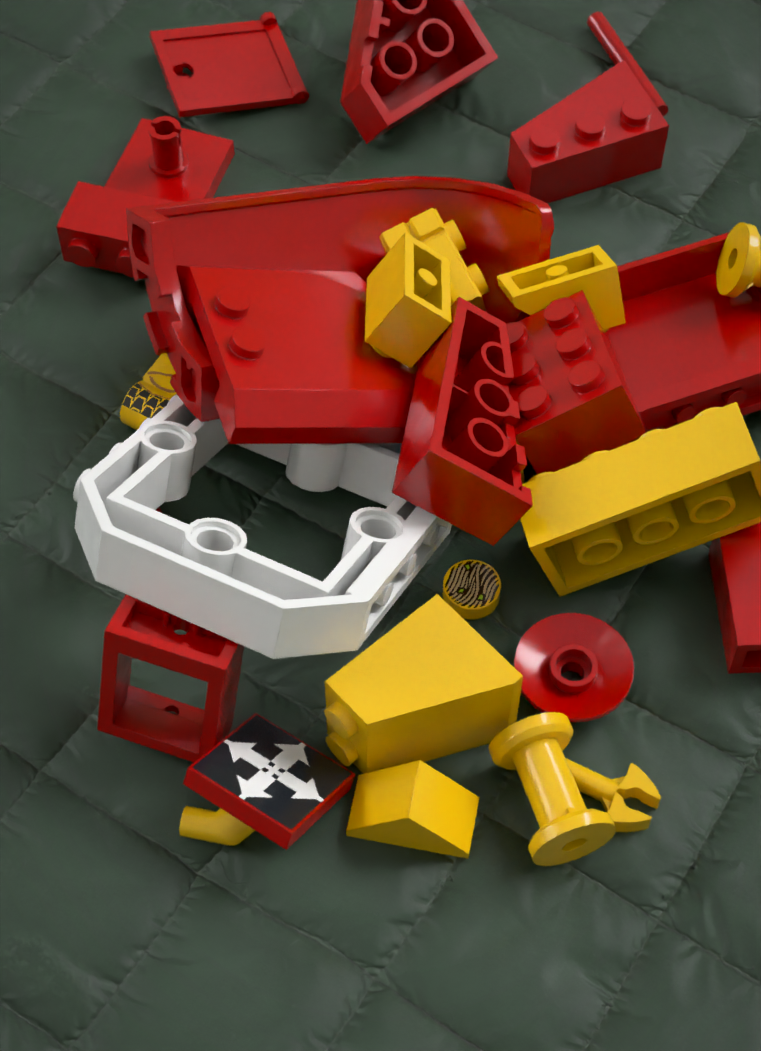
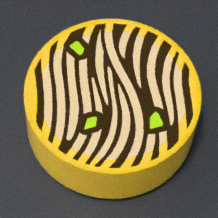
[442,560,501,620]

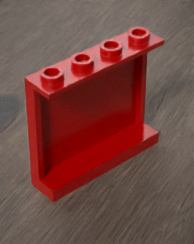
[605,232,761,443]

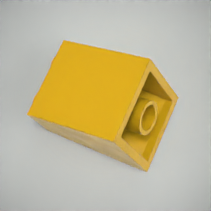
[324,594,523,774]

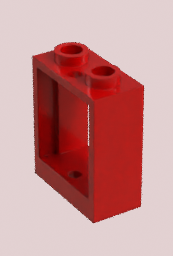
[97,594,244,762]

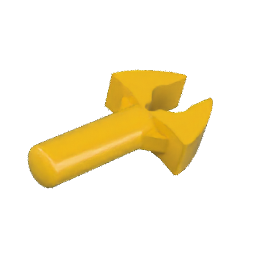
[565,758,661,832]

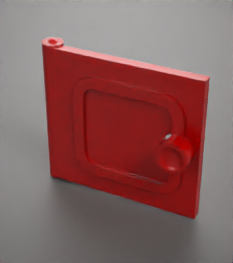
[149,12,309,118]

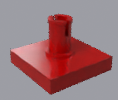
[104,116,235,202]

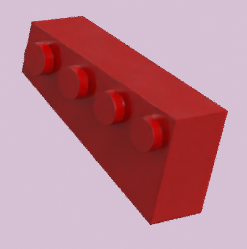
[392,297,533,546]

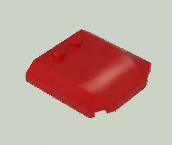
[176,265,419,444]

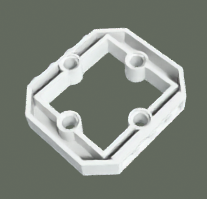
[73,394,452,659]

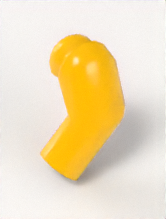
[179,806,256,846]

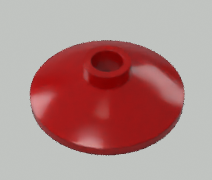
[514,613,634,722]

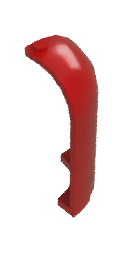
[126,176,554,422]

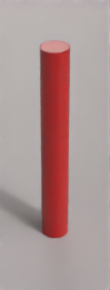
[587,12,669,117]

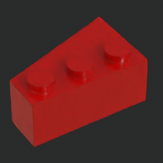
[507,60,669,204]

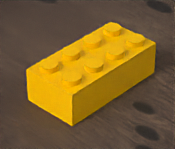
[520,402,761,597]

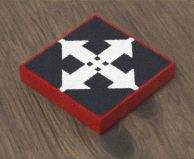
[183,713,356,850]

